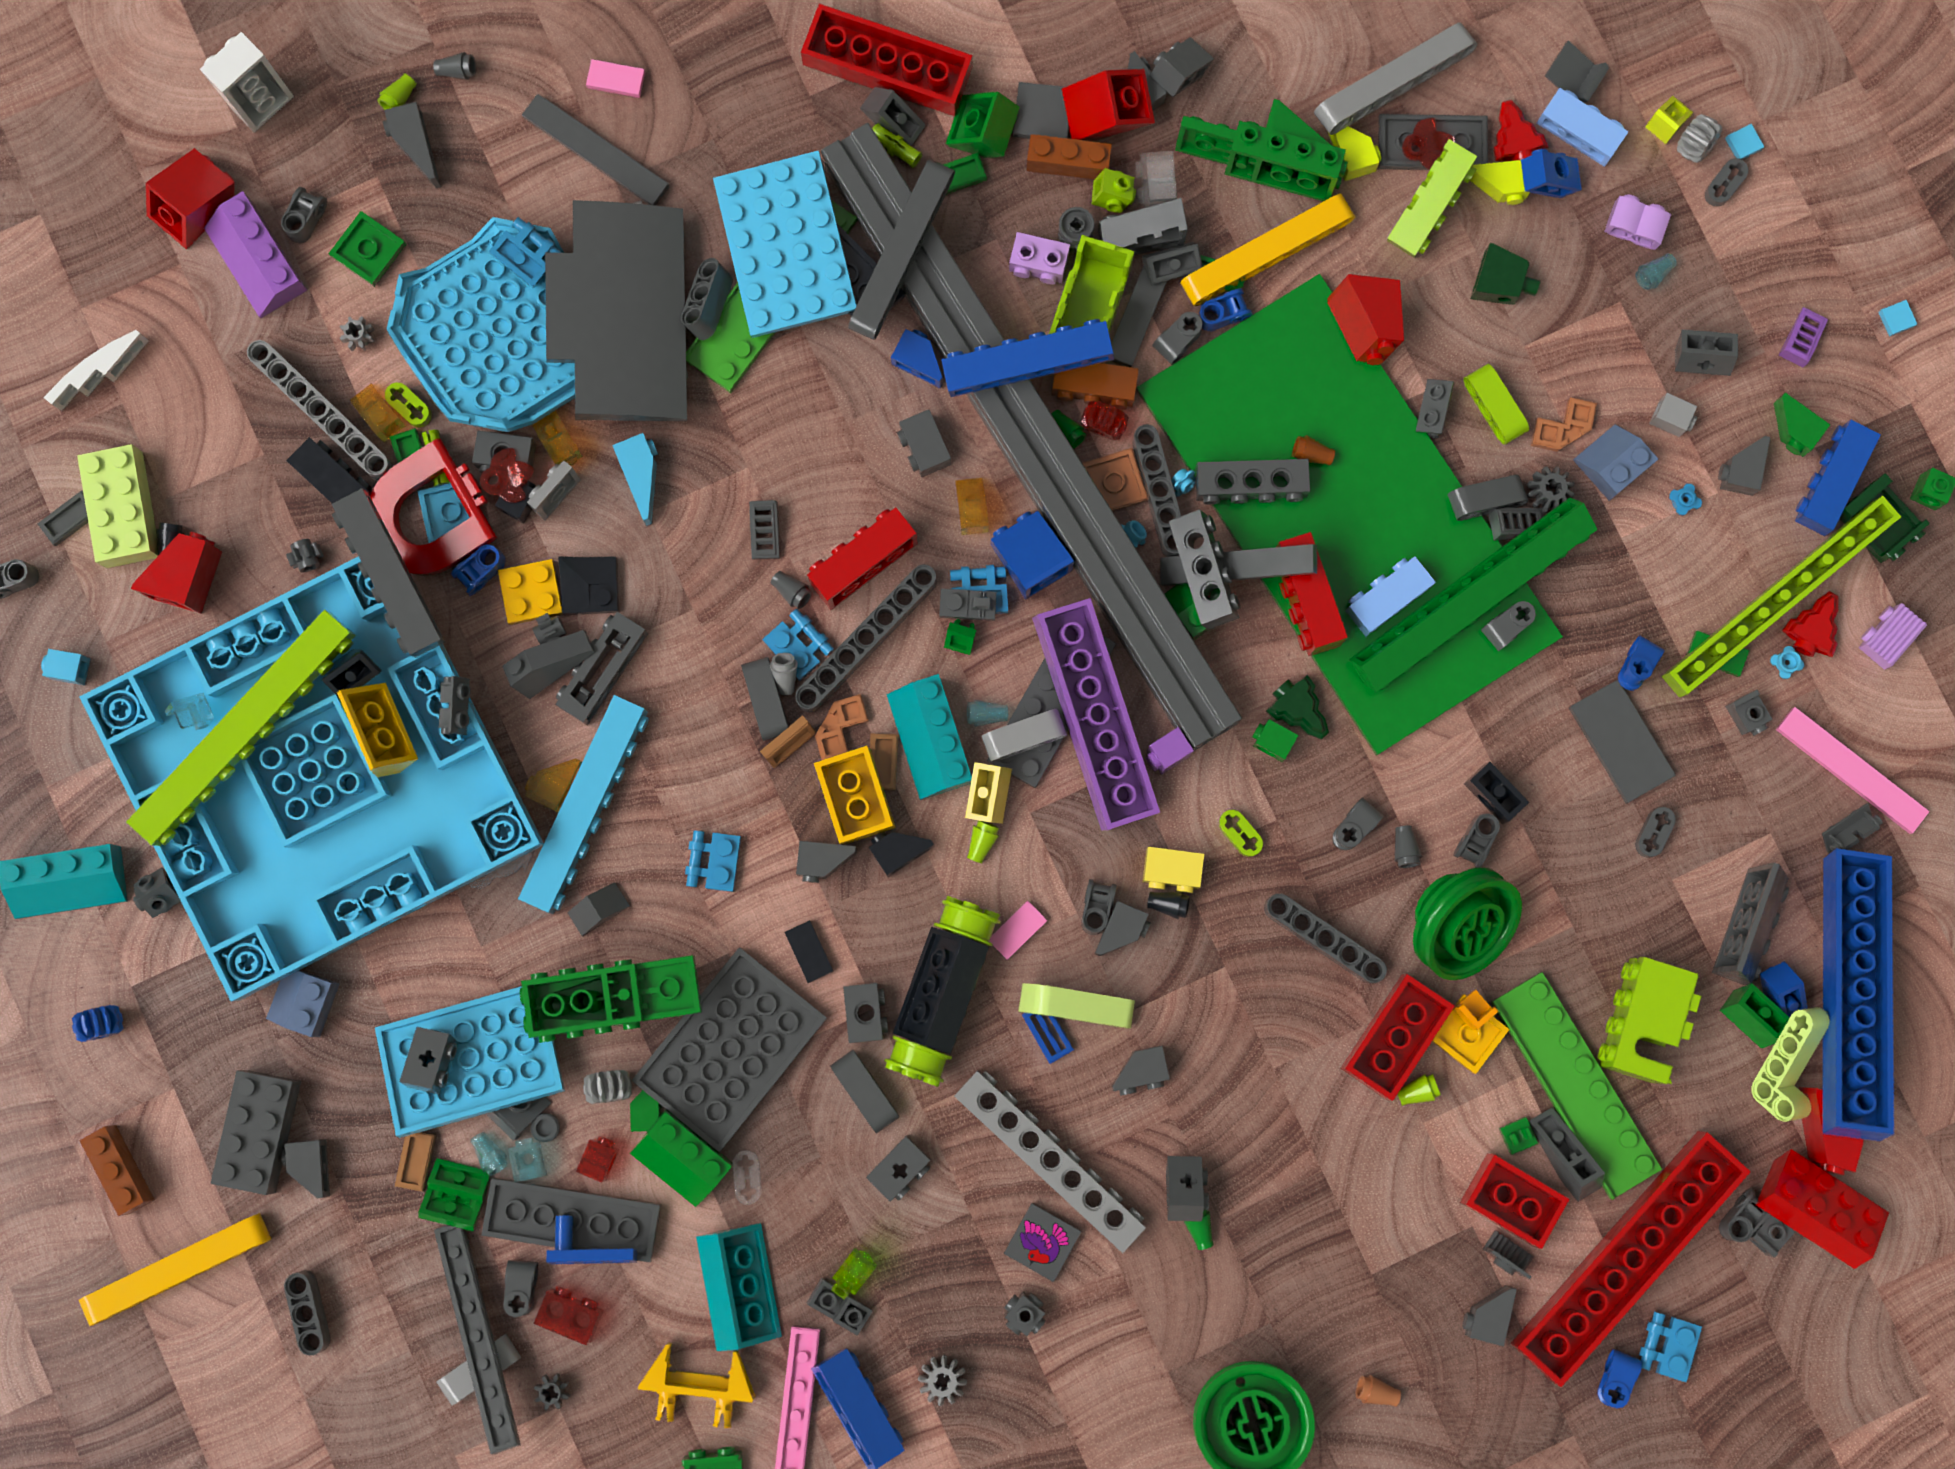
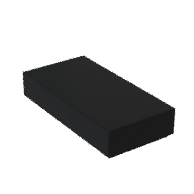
[784,920,834,983]

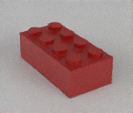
[807,507,918,610]
[1276,532,1348,657]
[1340,974,1455,1101]
[1756,1149,1890,1269]

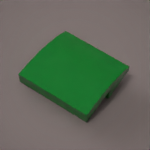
[418,1158,492,1232]

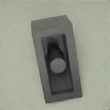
[860,87,926,146]
[1718,436,1770,496]
[796,841,857,883]
[1094,901,1151,956]
[282,1139,330,1198]
[1463,1285,1517,1347]

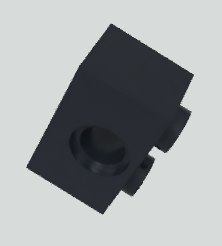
[1464,762,1530,824]

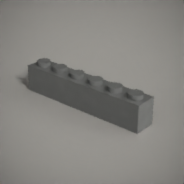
[332,488,446,658]

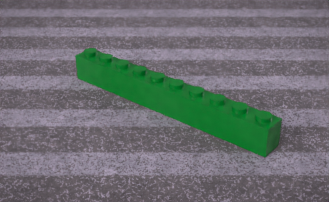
[1349,498,1598,692]

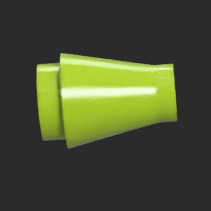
[378,74,416,110]
[967,820,999,864]
[1398,1074,1441,1106]

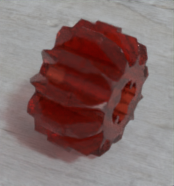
[1081,401,1129,440]

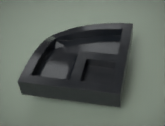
[558,556,619,615]

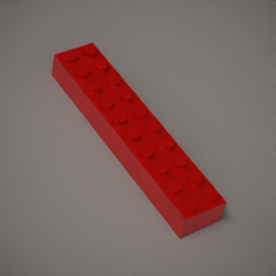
[1511,1131,1751,1387]

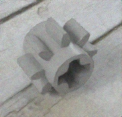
[340,316,375,351]

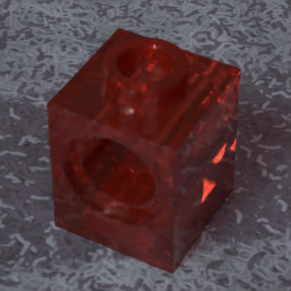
[576,1136,620,1183]

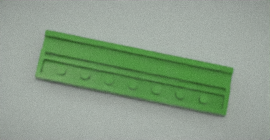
[686,201,857,393]
[1491,972,1662,1200]

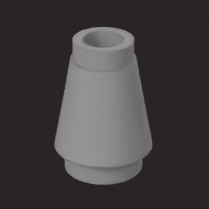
[770,653,798,695]

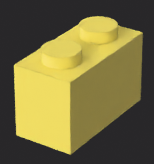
[965,762,1012,824]
[1143,847,1204,893]

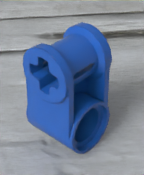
[1199,288,1253,332]
[451,544,506,596]
[1618,635,1664,691]
[1597,1349,1642,1408]

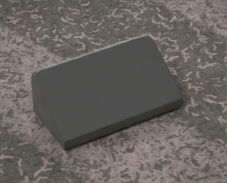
[1142,242,1203,285]

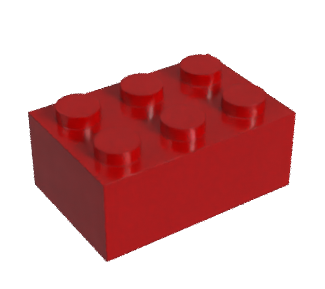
[1460,1153,1570,1249]

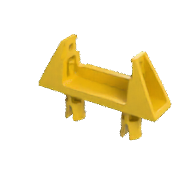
[638,1342,755,1428]

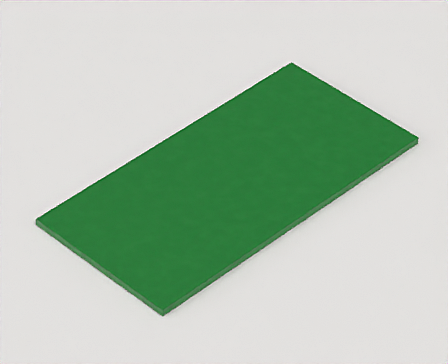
[1136,274,1563,756]

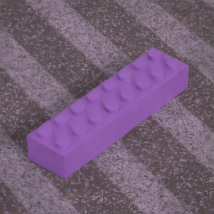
[1032,598,1160,831]

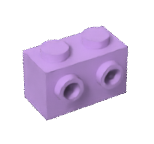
[1009,232,1070,284]

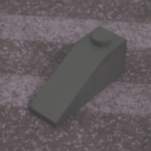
[383,102,441,188]
[502,630,595,699]
[1529,1107,1605,1202]

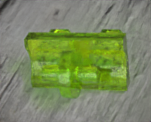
[831,1248,878,1299]

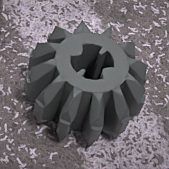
[1527,466,1575,513]

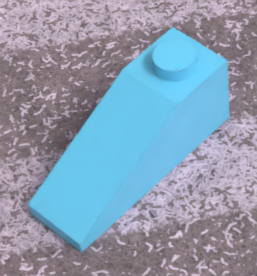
[612,433,658,526]

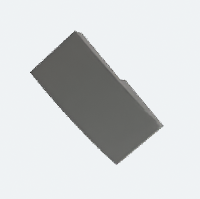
[807,1278,872,1336]

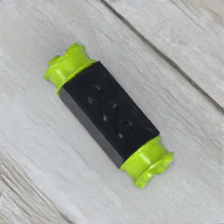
[884,896,1001,1087]

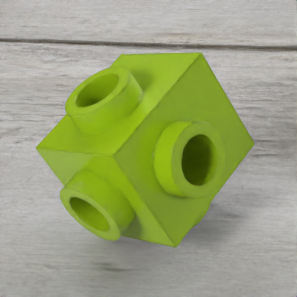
[1091,168,1136,213]

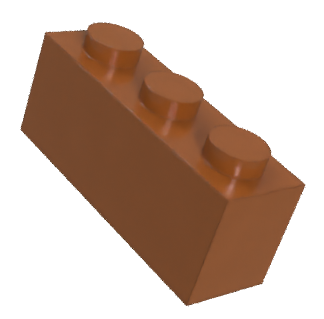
[1027,134,1112,180]
[1052,363,1139,410]
[79,1125,155,1216]

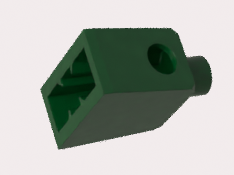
[1470,243,1540,305]

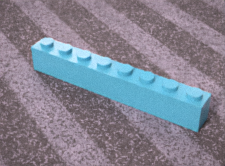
[518,695,649,914]

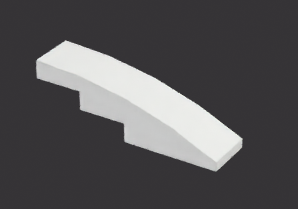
[44,330,149,411]

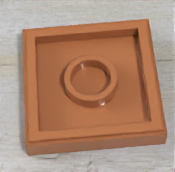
[1082,448,1148,512]

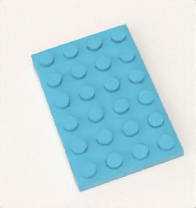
[713,150,857,338]
[375,986,565,1138]

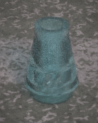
[1635,253,1677,290]
[967,699,1008,727]
[470,1132,508,1176]

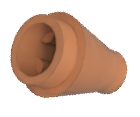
[1355,1375,1401,1407]

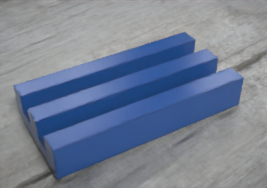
[1022,1013,1074,1064]

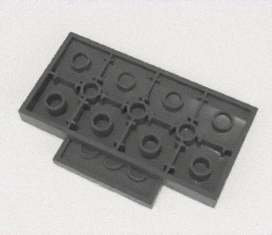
[545,200,687,421]

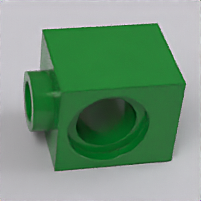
[1910,468,1955,510]
[1252,719,1298,762]

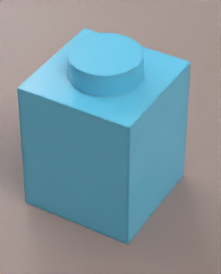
[41,649,90,686]

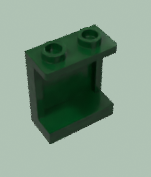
[1839,473,1930,563]

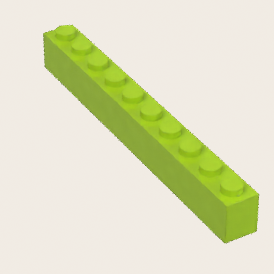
[1661,496,1901,698]
[126,609,356,846]

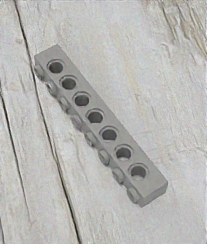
[954,1071,1146,1253]

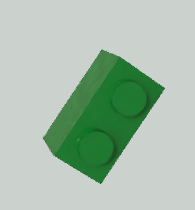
[1719,983,1790,1049]

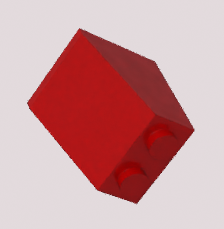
[1062,69,1155,141]
[146,148,235,250]
[1327,274,1404,365]
[131,532,222,614]
[1799,1087,1864,1176]

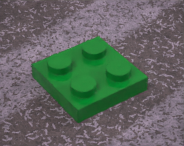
[328,211,407,287]

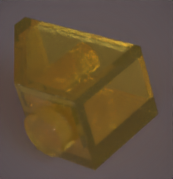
[350,383,405,442]
[532,410,583,466]
[955,478,989,535]
[525,758,582,813]

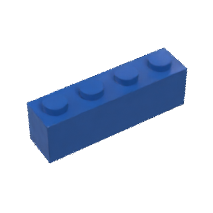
[1795,420,1881,536]
[811,1348,905,1469]

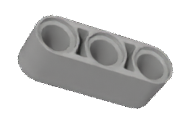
[981,709,1067,763]
[436,1334,522,1406]

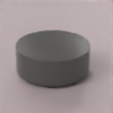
[530,1113,560,1142]

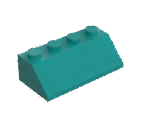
[887,674,972,800]
[0,844,128,919]
[696,1223,782,1351]

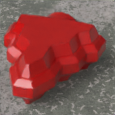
[1493,100,1549,162]
[1782,591,1839,657]

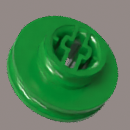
[1413,867,1522,980]
[1193,1361,1315,1469]

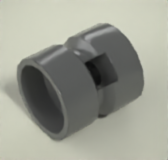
[1058,207,1094,253]

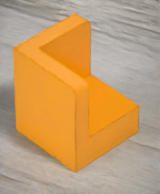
[1453,990,1499,1030]

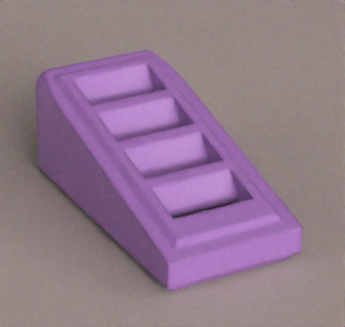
[1779,307,1828,368]

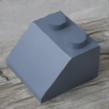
[1573,425,1658,501]
[266,970,340,1037]

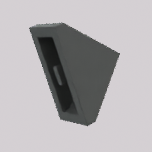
[567,882,630,936]

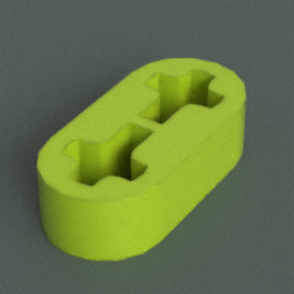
[385,382,432,428]
[1218,810,1263,857]

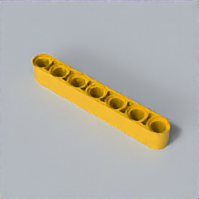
[1180,193,1356,307]
[78,1213,271,1326]

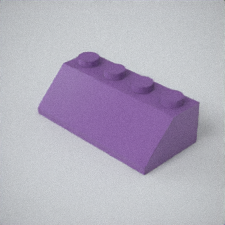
[204,191,307,318]

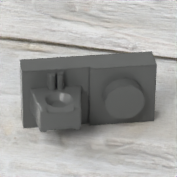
[939,588,996,621]

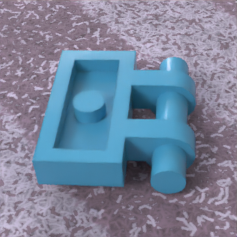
[489,217,562,289]
[950,565,1008,614]
[762,609,834,681]
[685,830,741,892]
[1639,1311,1702,1382]

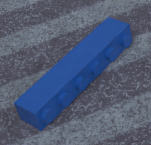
[941,319,1114,397]

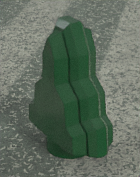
[1266,675,1329,740]

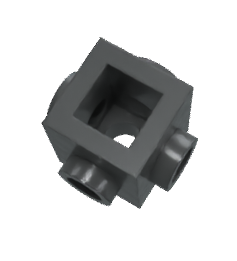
[133,867,181,918]
[1004,1292,1046,1336]

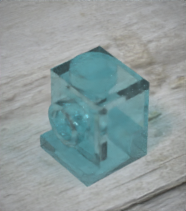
[508,1138,547,1183]

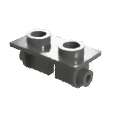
[1416,379,1454,438]
[438,676,471,735]
[1822,803,1883,853]

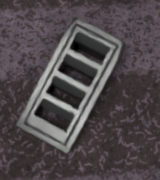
[749,500,780,560]
[1489,508,1544,541]

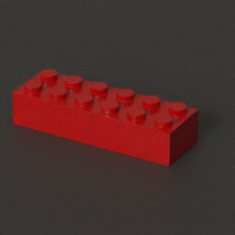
[801,3,973,116]

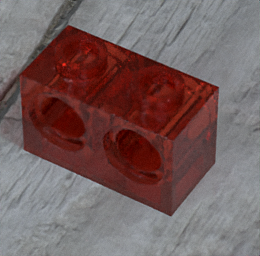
[533,1286,604,1346]

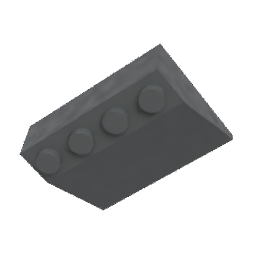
[1712,862,1789,985]

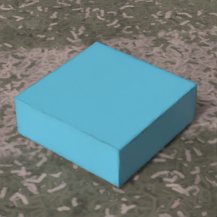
[1725,124,1764,160]
[1878,300,1917,337]

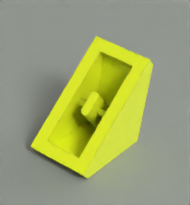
[1645,96,1693,144]

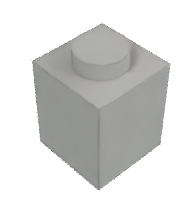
[1649,393,1697,437]

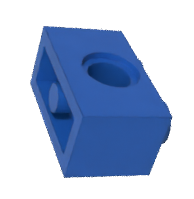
[1521,149,1582,198]

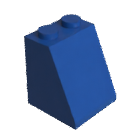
[991,511,1074,600]

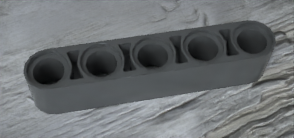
[1132,424,1181,557]
[1264,894,1387,983]

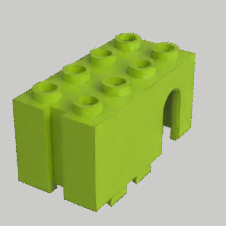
[1049,235,1135,335]
[1598,957,1701,1084]

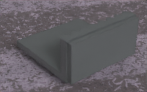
[1545,40,1610,102]
[486,1097,551,1141]
[1483,1230,1533,1279]

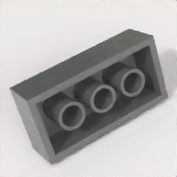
[210,1070,301,1195]

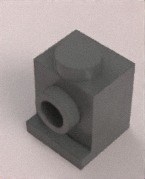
[1725,690,1772,736]
[1749,1215,1795,1258]

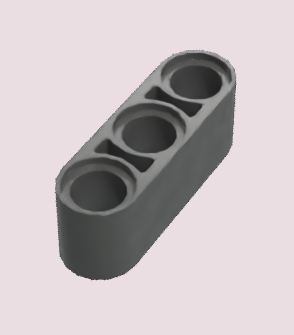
[681,258,733,340]
[1448,475,1528,521]
[741,657,789,741]
[830,1050,900,1134]
[284,1270,331,1356]

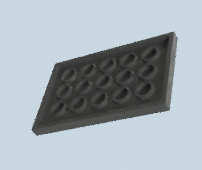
[631,947,827,1152]

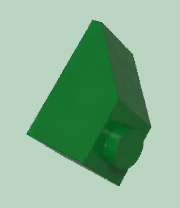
[1774,392,1830,457]

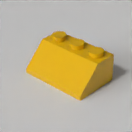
[337,682,418,778]

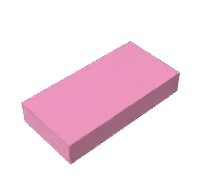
[586,59,645,98]
[990,901,1047,960]

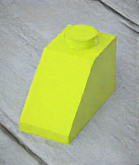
[1328,126,1381,181]
[1470,160,1530,205]

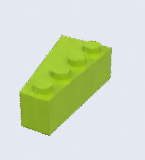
[1387,139,1477,258]

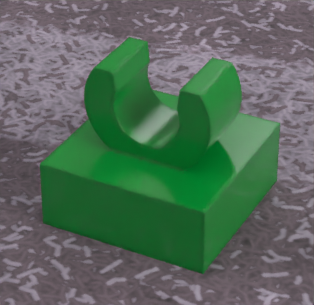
[944,619,977,655]
[1498,1117,1538,1155]

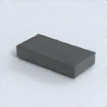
[37,490,88,546]

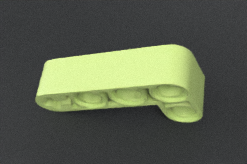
[1018,983,1135,1029]
[1751,1007,1829,1122]

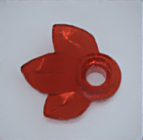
[1402,118,1456,170]
[480,448,535,503]

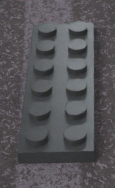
[987,636,1116,788]
[481,1178,661,1263]

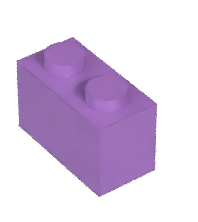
[1146,727,1194,775]

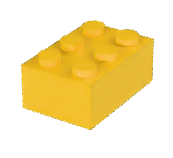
[814,746,896,845]

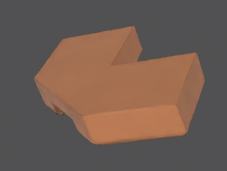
[1531,397,1597,452]
[815,694,869,760]

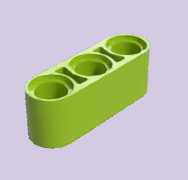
[1463,364,1529,445]

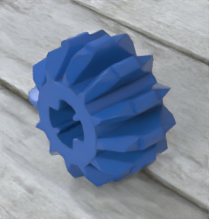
[72,1005,124,1042]

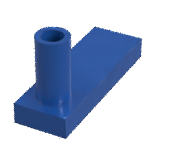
[546,1216,637,1265]

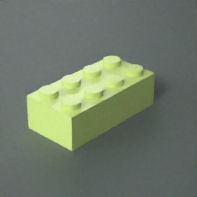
[77,444,158,568]

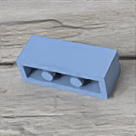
[1537,88,1629,167]
[1346,557,1436,637]

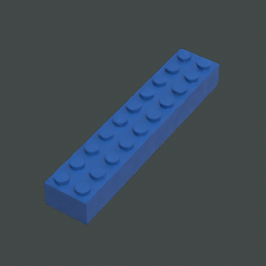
[1823,848,1894,1141]

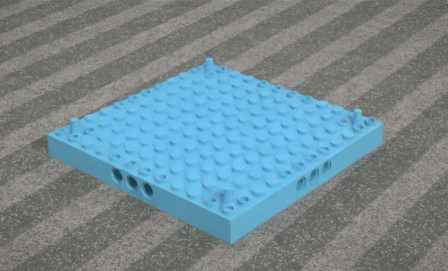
[79,556,544,1002]

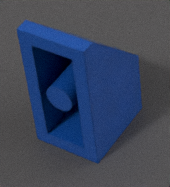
[891,329,943,388]
[1760,961,1808,1017]

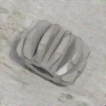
[1677,114,1722,163]
[583,1070,632,1104]
[918,1355,967,1406]

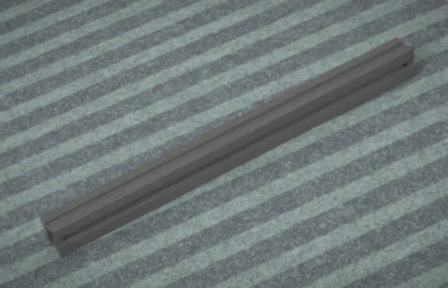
[821,123,1242,752]

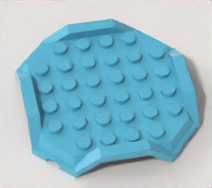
[387,217,575,432]

